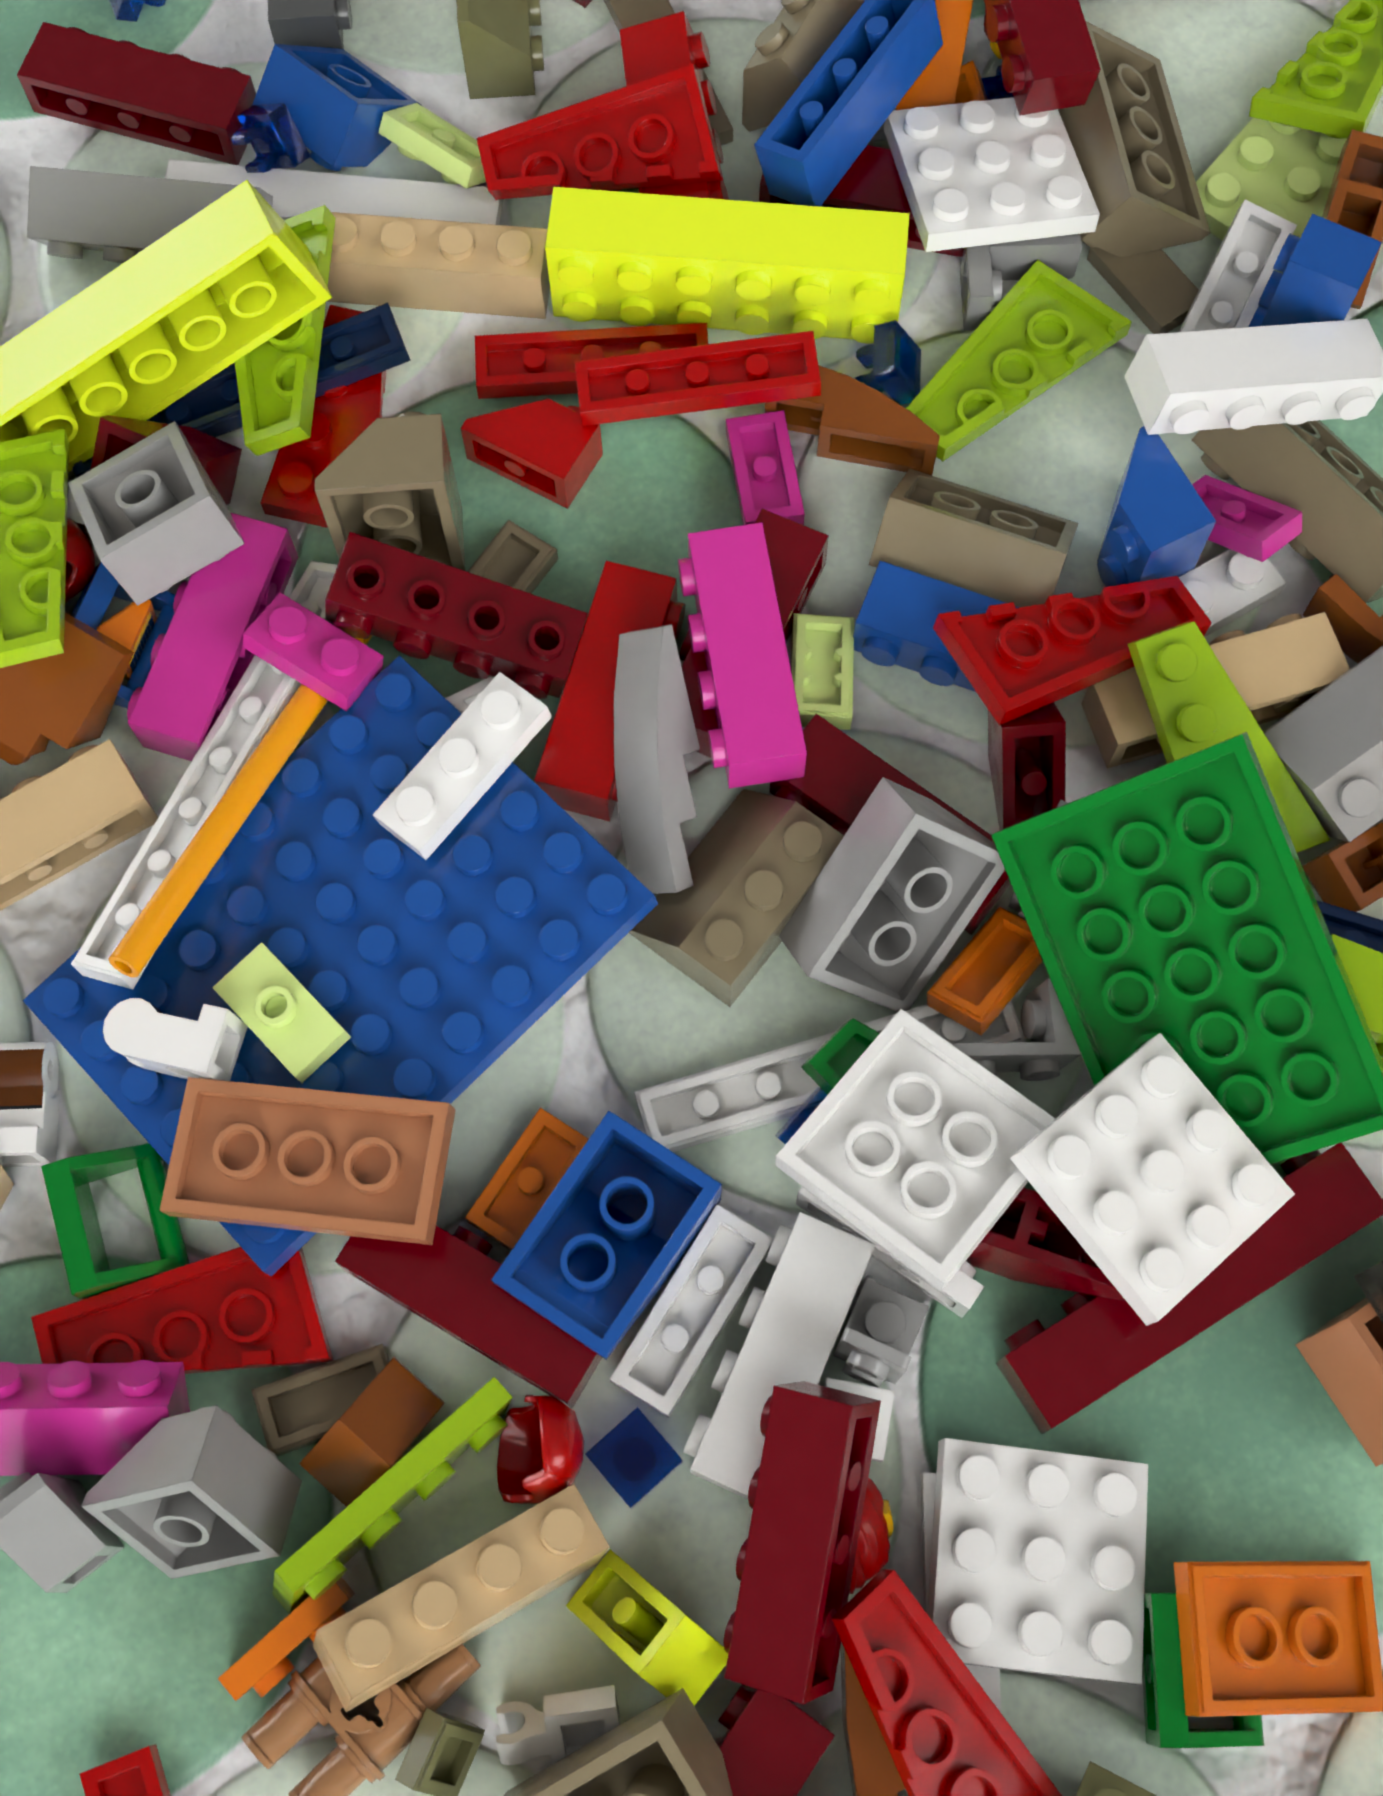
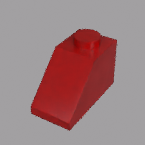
[460,398,603,509]

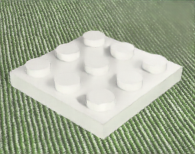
[884,97,1100,252]
[775,1009,1056,1292]
[1010,1033,1295,1326]
[927,1438,1148,1685]

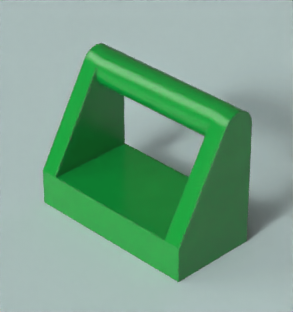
[41,1144,190,1300]
[1142,1593,1264,1748]

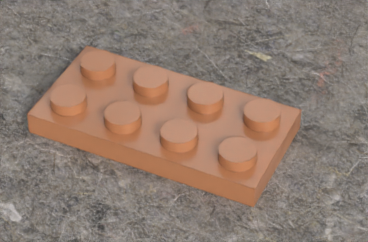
[159,1077,456,1245]

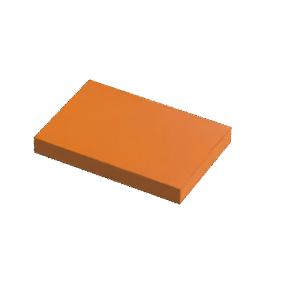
[1174,1561,1383,1717]

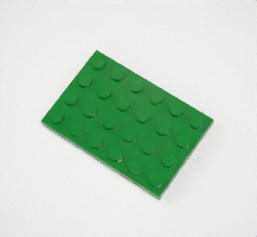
[991,732,1383,1164]

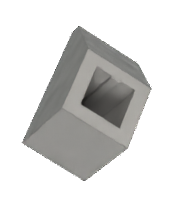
[0,1472,125,1593]

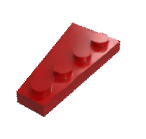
[476,63,724,200]
[260,305,386,528]
[933,576,1212,726]
[31,1247,334,1374]
[832,1569,1062,1796]

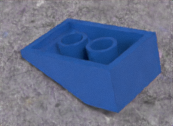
[491,1111,722,1360]

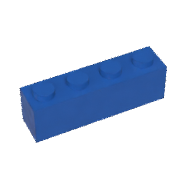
[754,0,943,207]

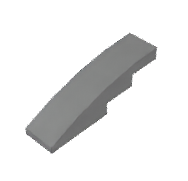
[614,624,700,894]

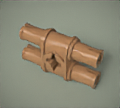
[241,1644,481,1796]

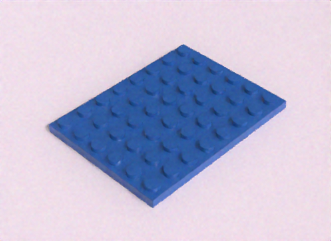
[22,655,658,1276]

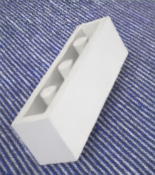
[1124,318,1383,435]
[683,1212,875,1499]

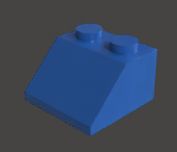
[252,44,422,171]
[1097,426,1216,587]

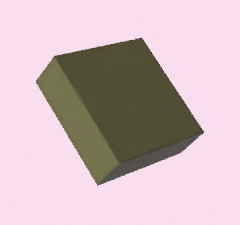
[395,1708,485,1796]

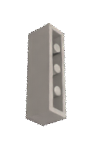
[27,166,273,263]

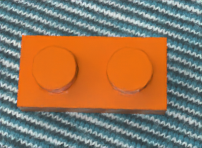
[465,1107,589,1251]
[218,1577,356,1701]

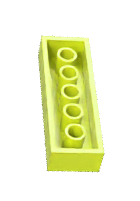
[0,180,333,472]
[545,187,909,344]

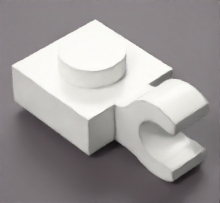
[496,1685,621,1765]

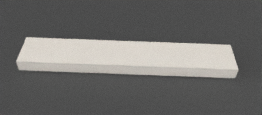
[165,159,503,225]
[634,1000,1026,1152]

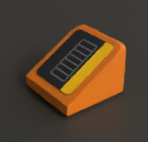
[96,599,157,681]

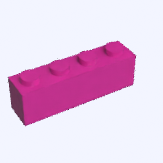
[127,512,298,761]
[678,522,807,789]
[0,1360,190,1476]

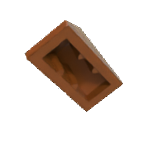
[299,1356,445,1507]

